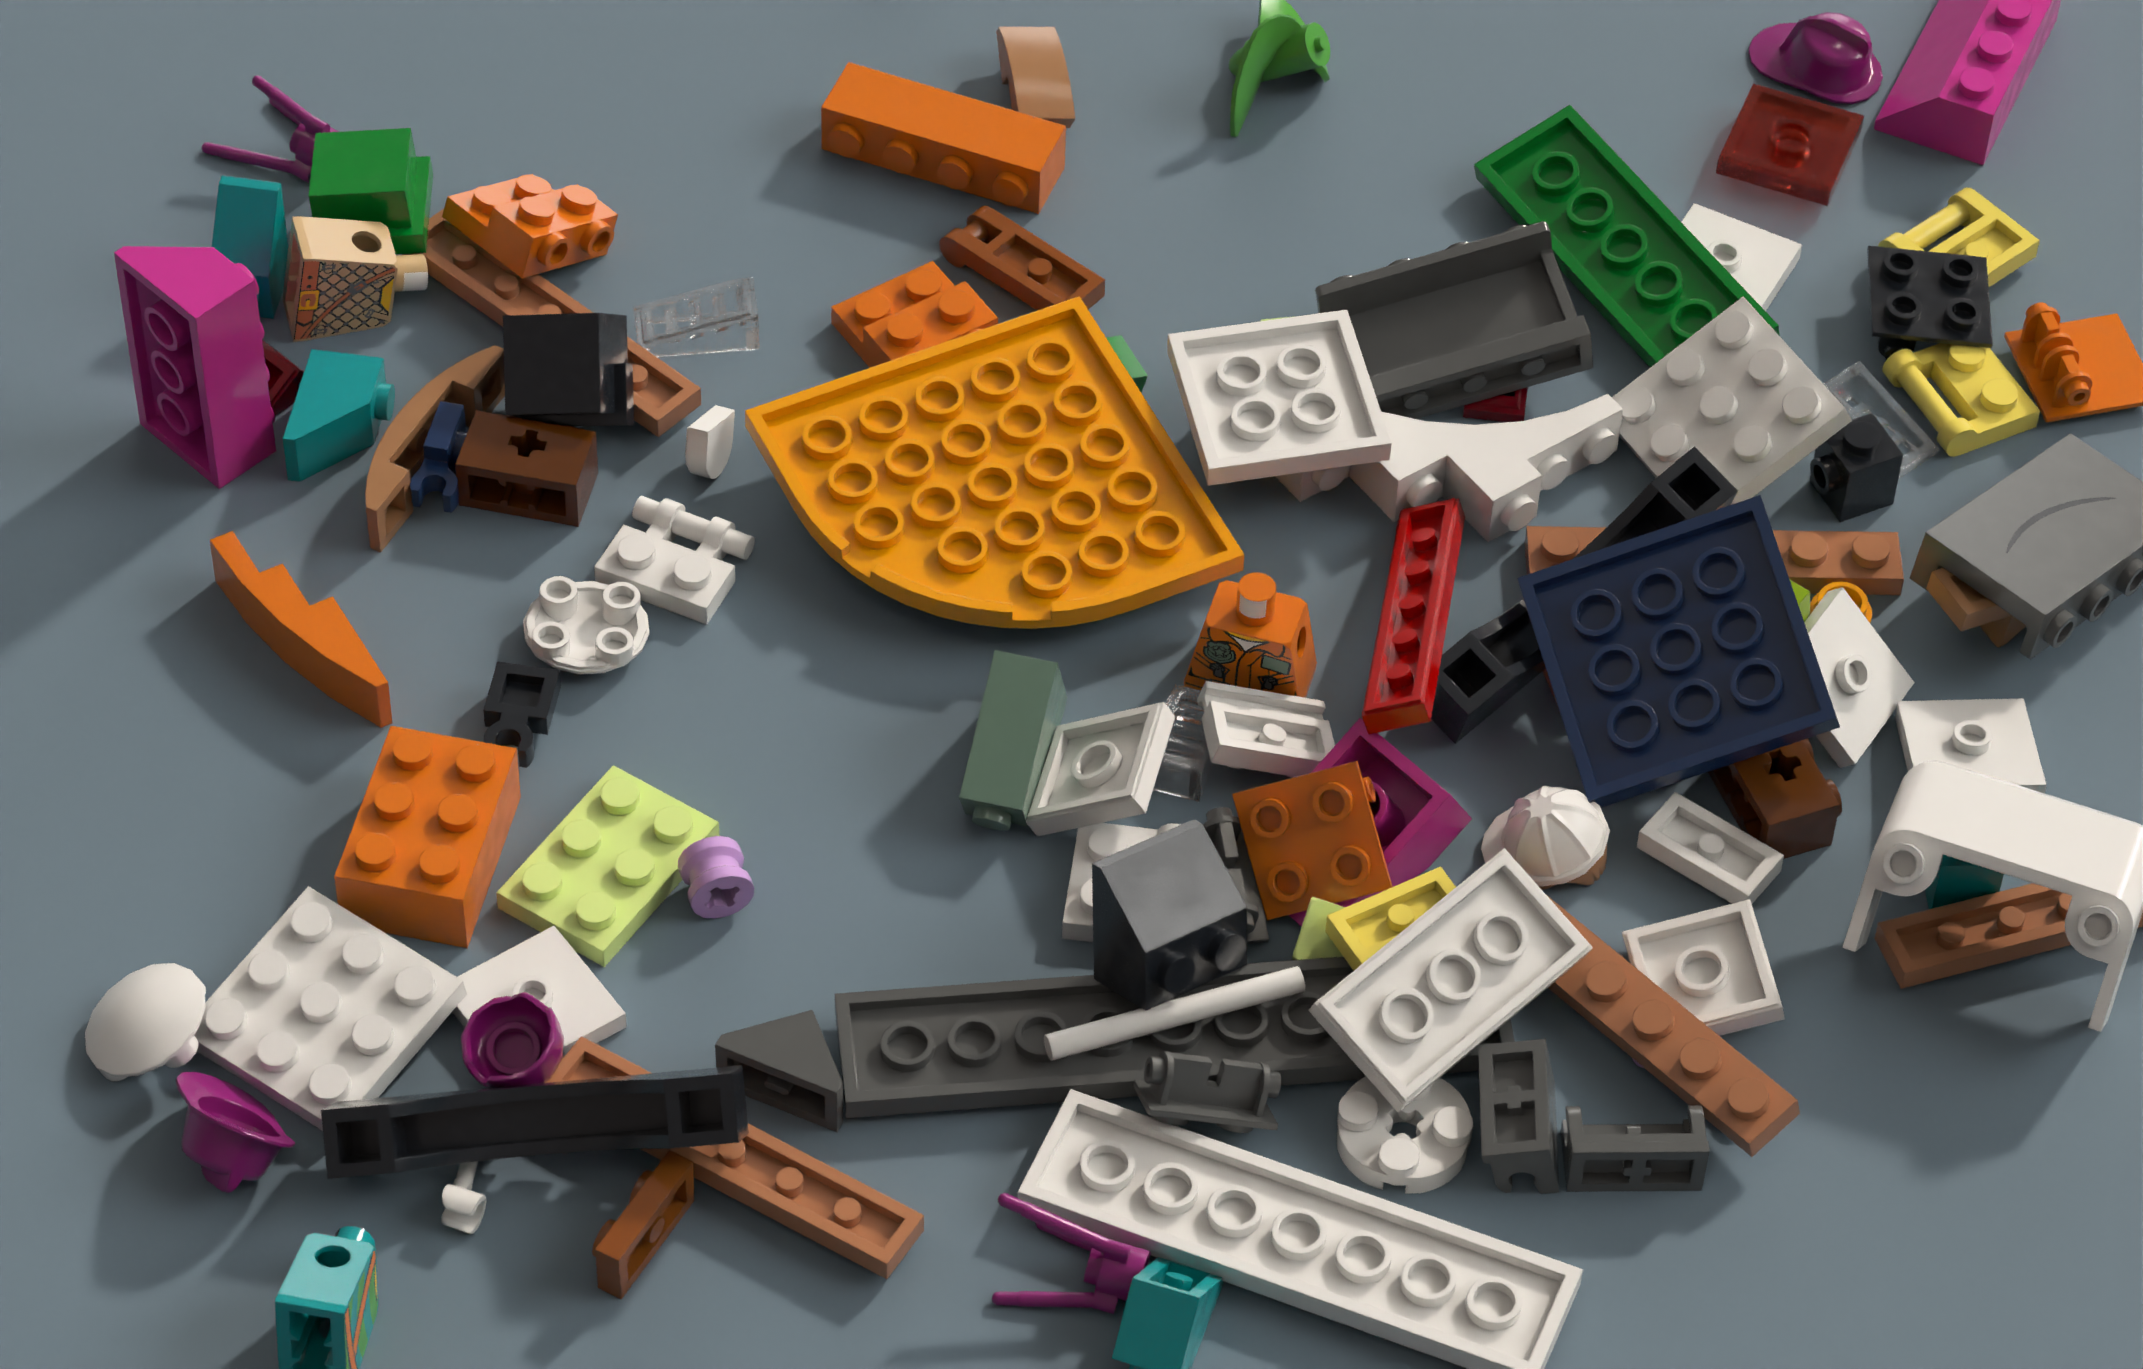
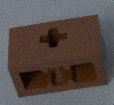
[455,410,598,527]
[1708,738,1842,859]

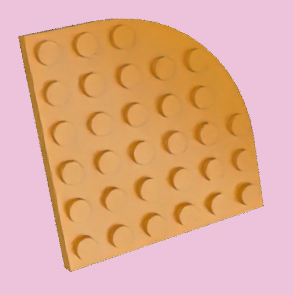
[745,296,1245,629]

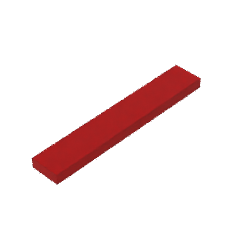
[1362,498,1465,735]

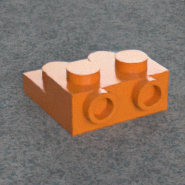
[442,174,618,279]
[831,261,998,368]

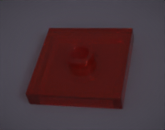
[1716,83,1864,206]

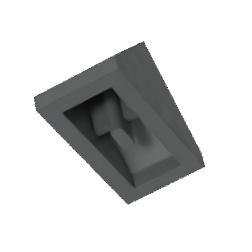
[715,1010,843,1132]

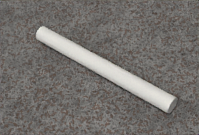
[1044,966,1305,1061]

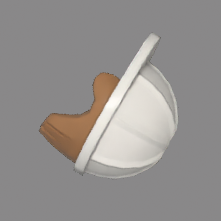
[1481,785,1610,890]

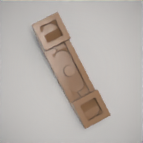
[365,345,505,552]

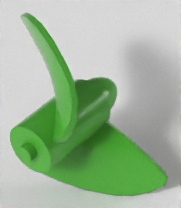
[1228,0,1330,137]

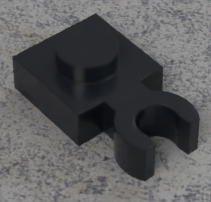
[483,662,561,768]

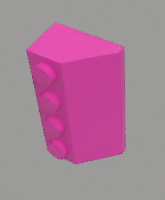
[1874,0,2061,165]
[114,246,276,489]

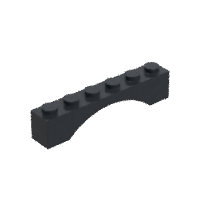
[1431,446,1738,744]
[321,1065,749,1179]

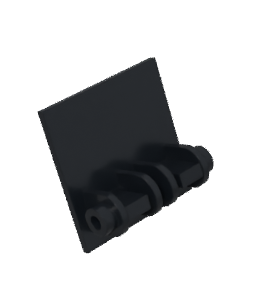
[1867,245,1993,360]

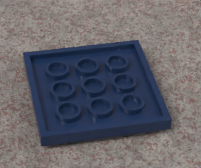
[1517,495,1840,808]

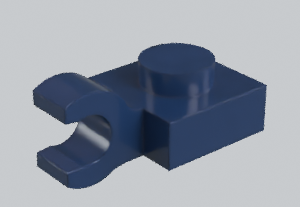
[410,401,468,513]

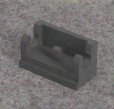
[1478,1039,1559,1194]
[1560,1105,1710,1192]

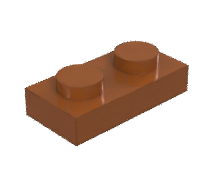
[592,1150,695,1300]

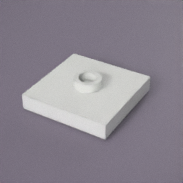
[1682,203,1802,311]
[1804,587,1915,768]
[1895,698,2046,794]
[1026,702,1175,837]
[1622,899,1785,1036]
[452,926,627,1059]

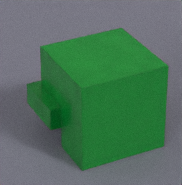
[308,128,433,254]

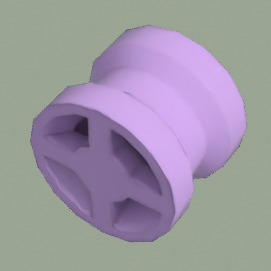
[678,836,754,919]

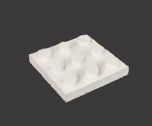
[1612,296,1852,505]
[1167,310,1392,486]
[194,886,467,1131]

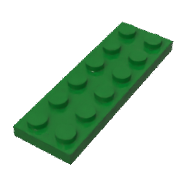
[1474,105,1780,368]

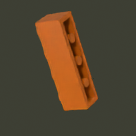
[821,62,1066,214]

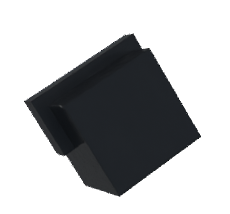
[503,313,634,427]

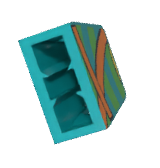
[275,1226,378,1369]

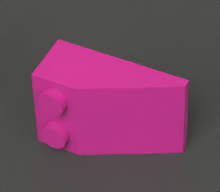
[1288,718,1472,927]

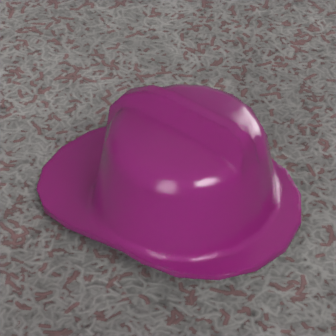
[1748,12,1883,104]
[175,1072,295,1193]

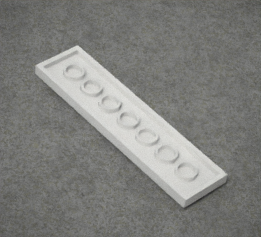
[1018,1089,1583,1369]

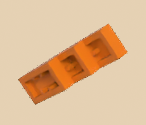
[210,531,393,728]

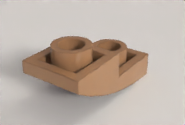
[996,27,1076,128]

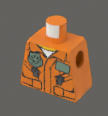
[1184,572,1317,698]

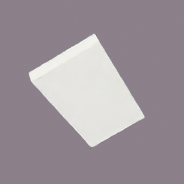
[1309,848,1593,1112]

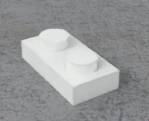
[1637,792,1784,904]

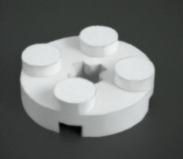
[1337,1076,1473,1193]

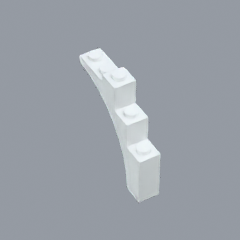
[1275,394,1623,542]

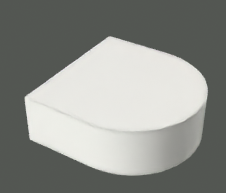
[685,405,735,479]

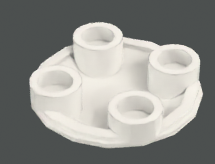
[523,576,650,674]
[85,963,206,1081]

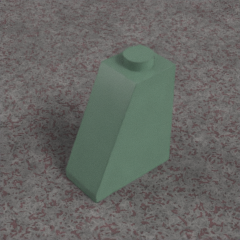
[959,650,1067,831]

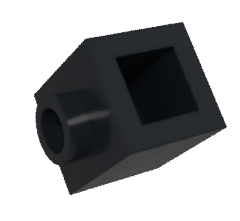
[1809,413,1903,522]

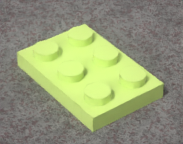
[496,765,719,967]

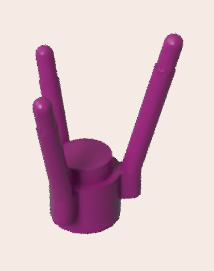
[201,75,339,182]
[992,1193,1150,1314]

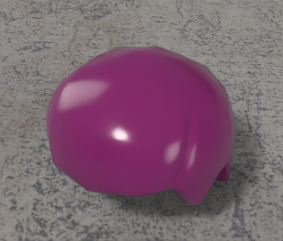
[461,992,564,1088]

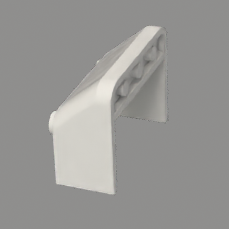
[1842,760,2143,1032]

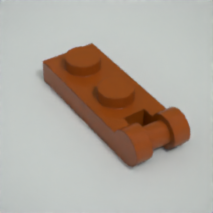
[939,206,1105,311]

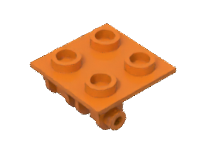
[2004,302,2143,423]
[1232,761,1392,920]

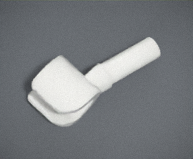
[441,1161,486,1234]

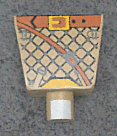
[282,216,428,342]

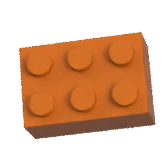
[334,726,521,948]

